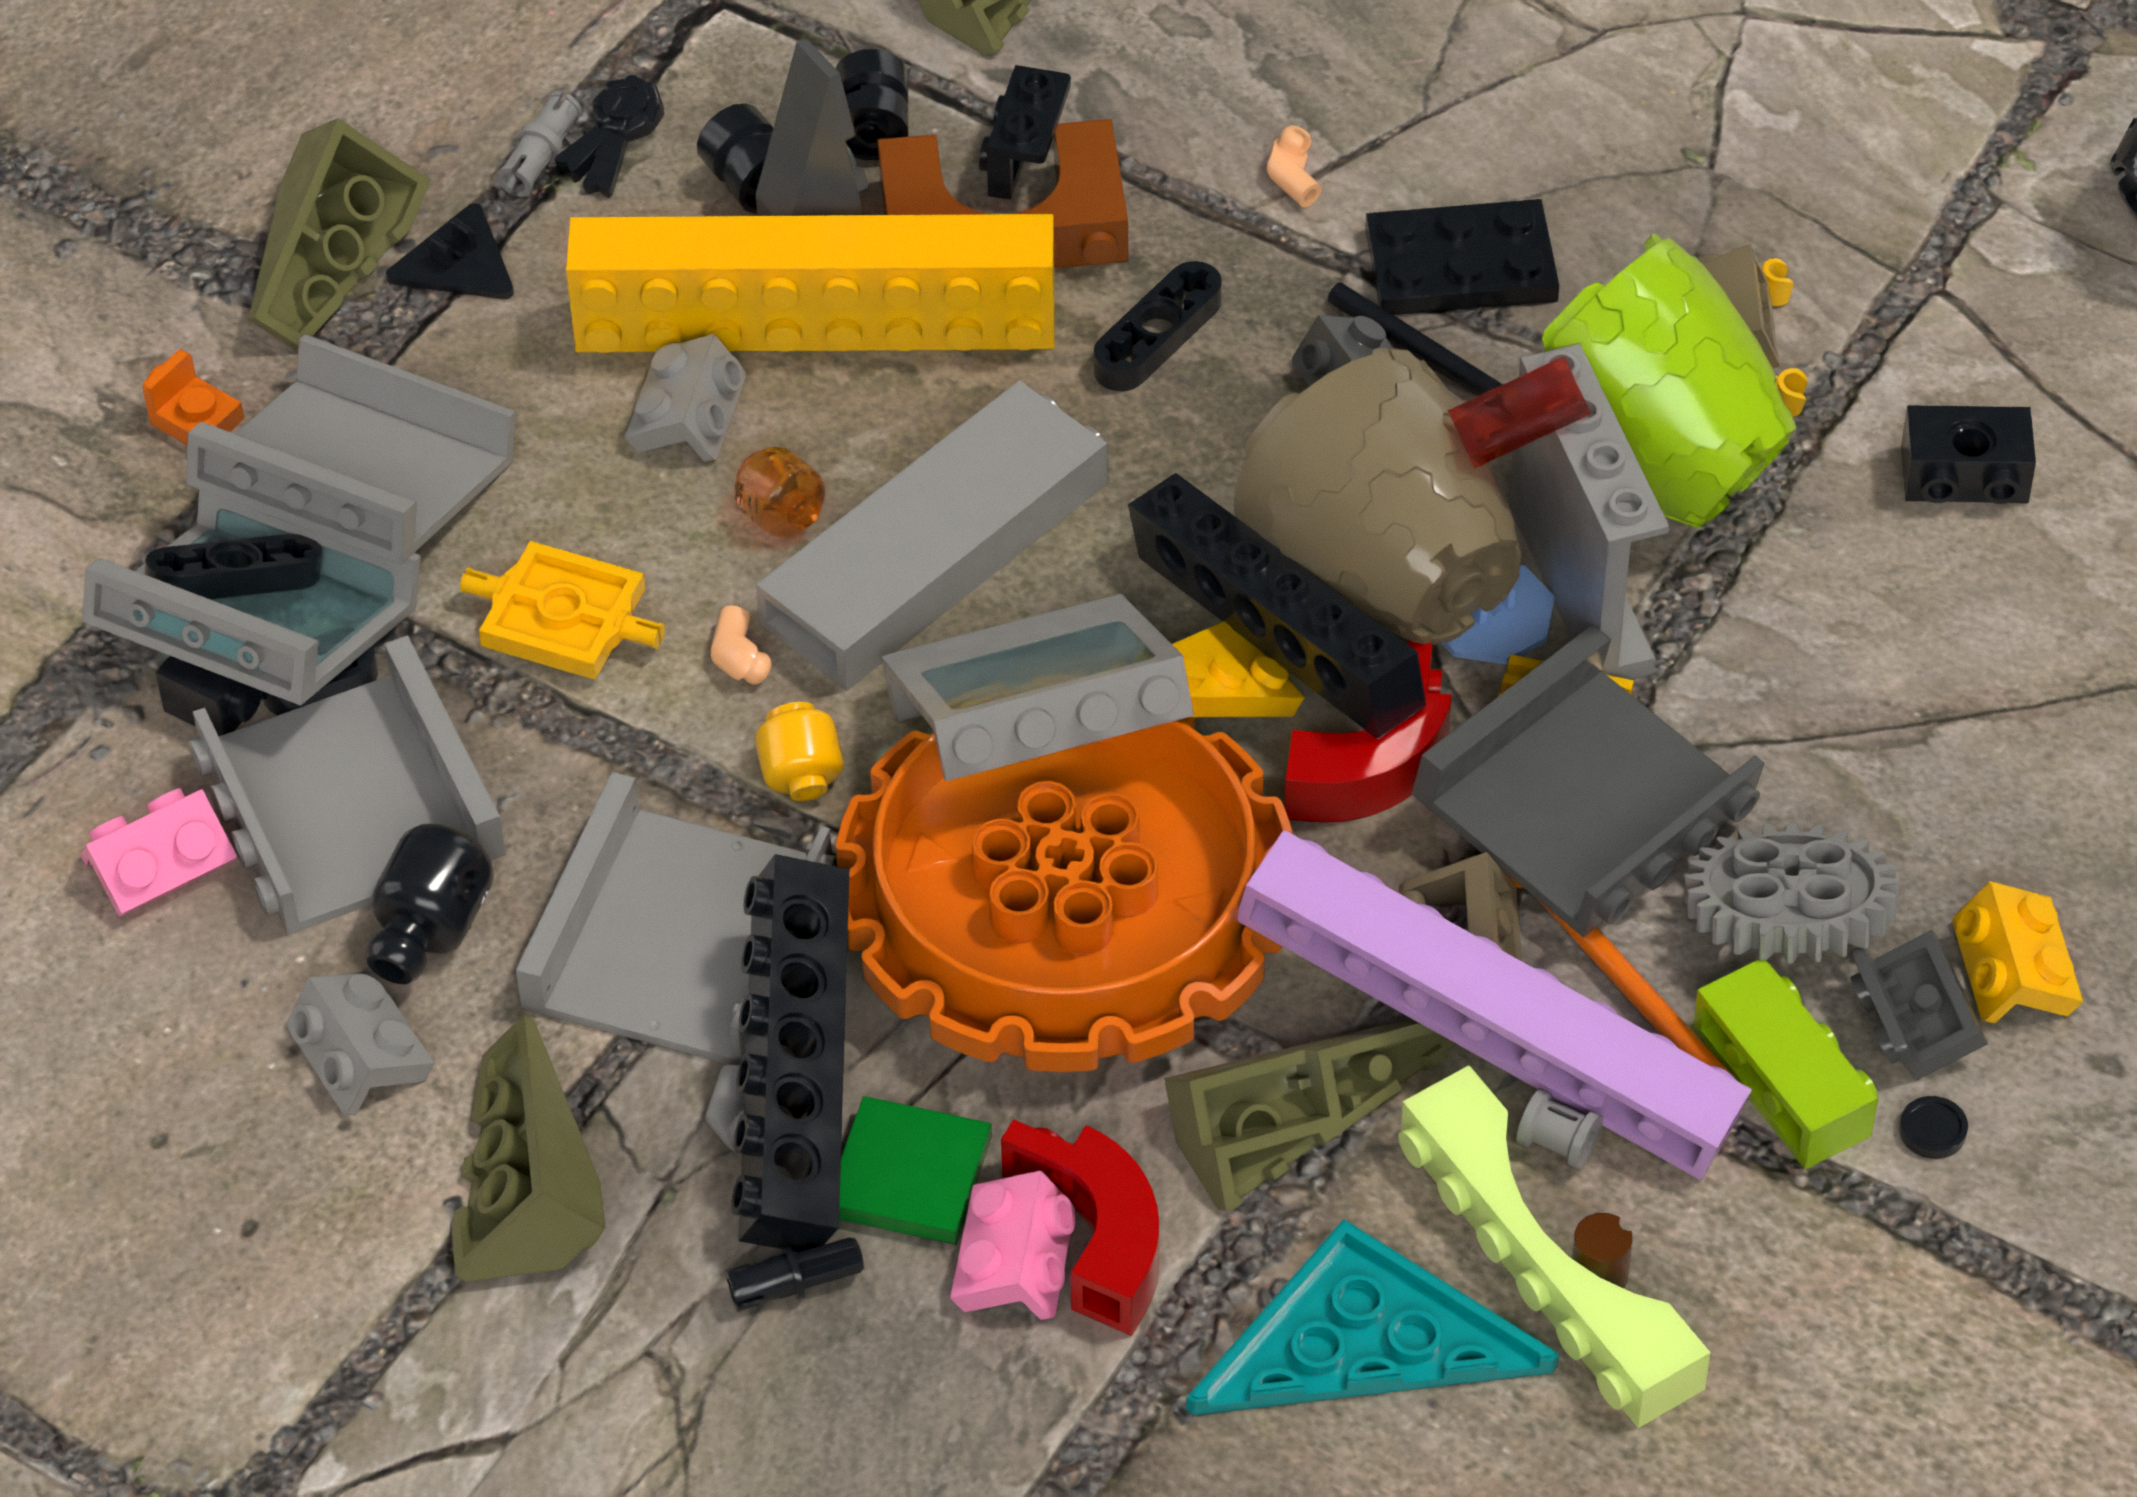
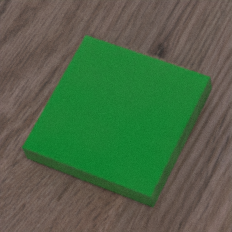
[839,1096,992,1245]

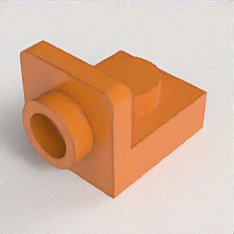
[142,349,245,446]

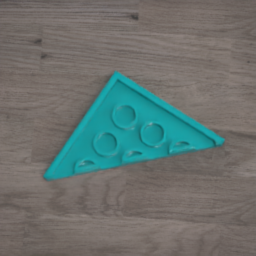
[1186,1219,1559,1415]

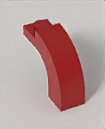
[1285,641,1452,823]
[1001,1119,1159,1336]

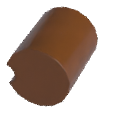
[1572,1213,1632,1289]

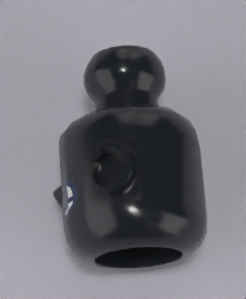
[366,823,494,985]

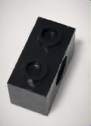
[1901,405,2036,504]

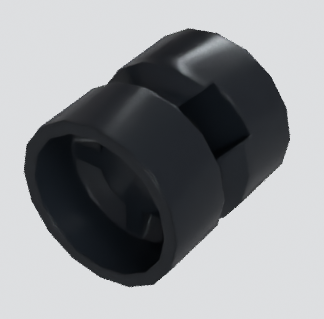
[836,49,909,160]
[697,103,773,214]

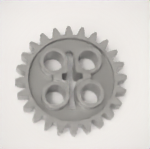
[1685,822,1899,963]

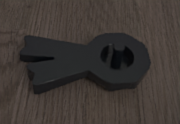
[554,75,665,198]

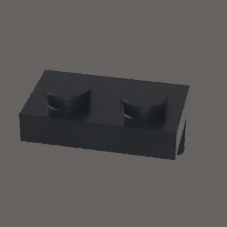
[979,65,1071,200]

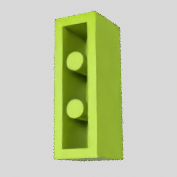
[1693,959,1878,1170]

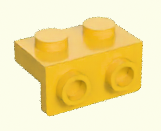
[1952,881,2084,1024]

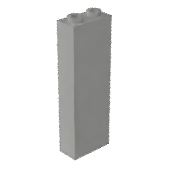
[756,380,1108,691]

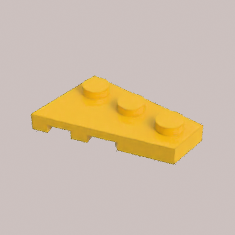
[1140,621,1305,717]

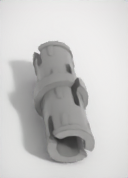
[497,91,582,197]

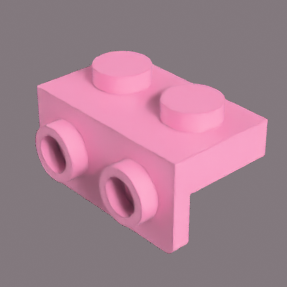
[80,788,237,918]
[950,1170,1076,1320]

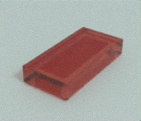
[1448,356,1591,469]

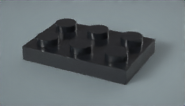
[1365,199,1560,315]

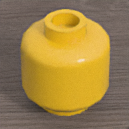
[754,702,844,802]

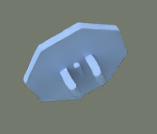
[1440,564,1555,665]

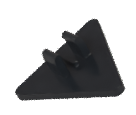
[386,203,514,299]

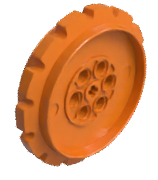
[836,684,1293,1072]

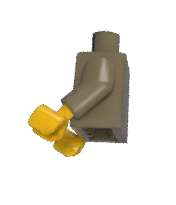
[1699,244,1808,417]

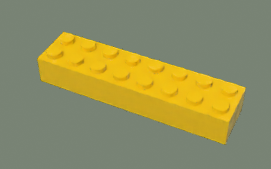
[566,214,1055,353]

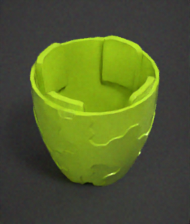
[1500,233,1797,528]

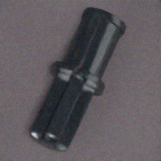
[725,1237,864,1312]

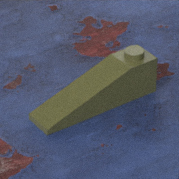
[248,118,431,350]
[452,1014,605,1282]

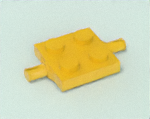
[460,541,665,680]

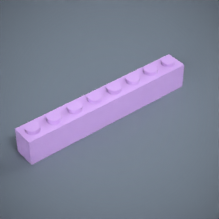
[1238,830,1752,1181]

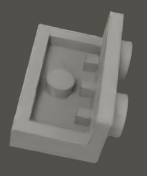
[624,334,746,462]
[287,972,435,1114]

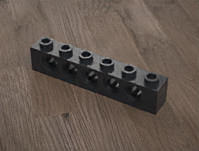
[1128,473,1426,739]
[731,854,850,1252]

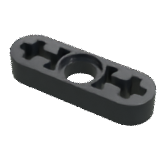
[1094,261,1222,391]
[144,534,322,600]

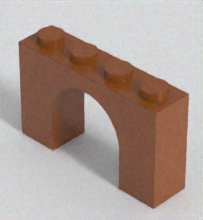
[878,119,1129,268]

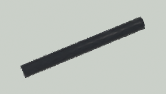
[1328,282,1516,420]

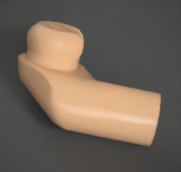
[1266,125,1322,208]
[710,605,772,685]

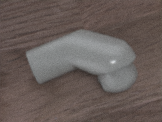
[706,1065,744,1151]

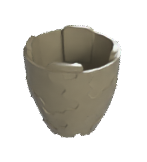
[1234,348,1521,646]

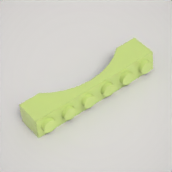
[1398,1065,1711,1428]

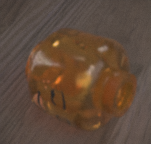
[734,446,826,537]

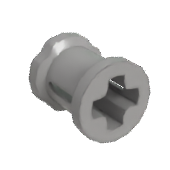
[1516,1088,1603,1169]

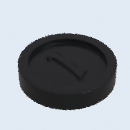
[1899,1096,1968,1159]

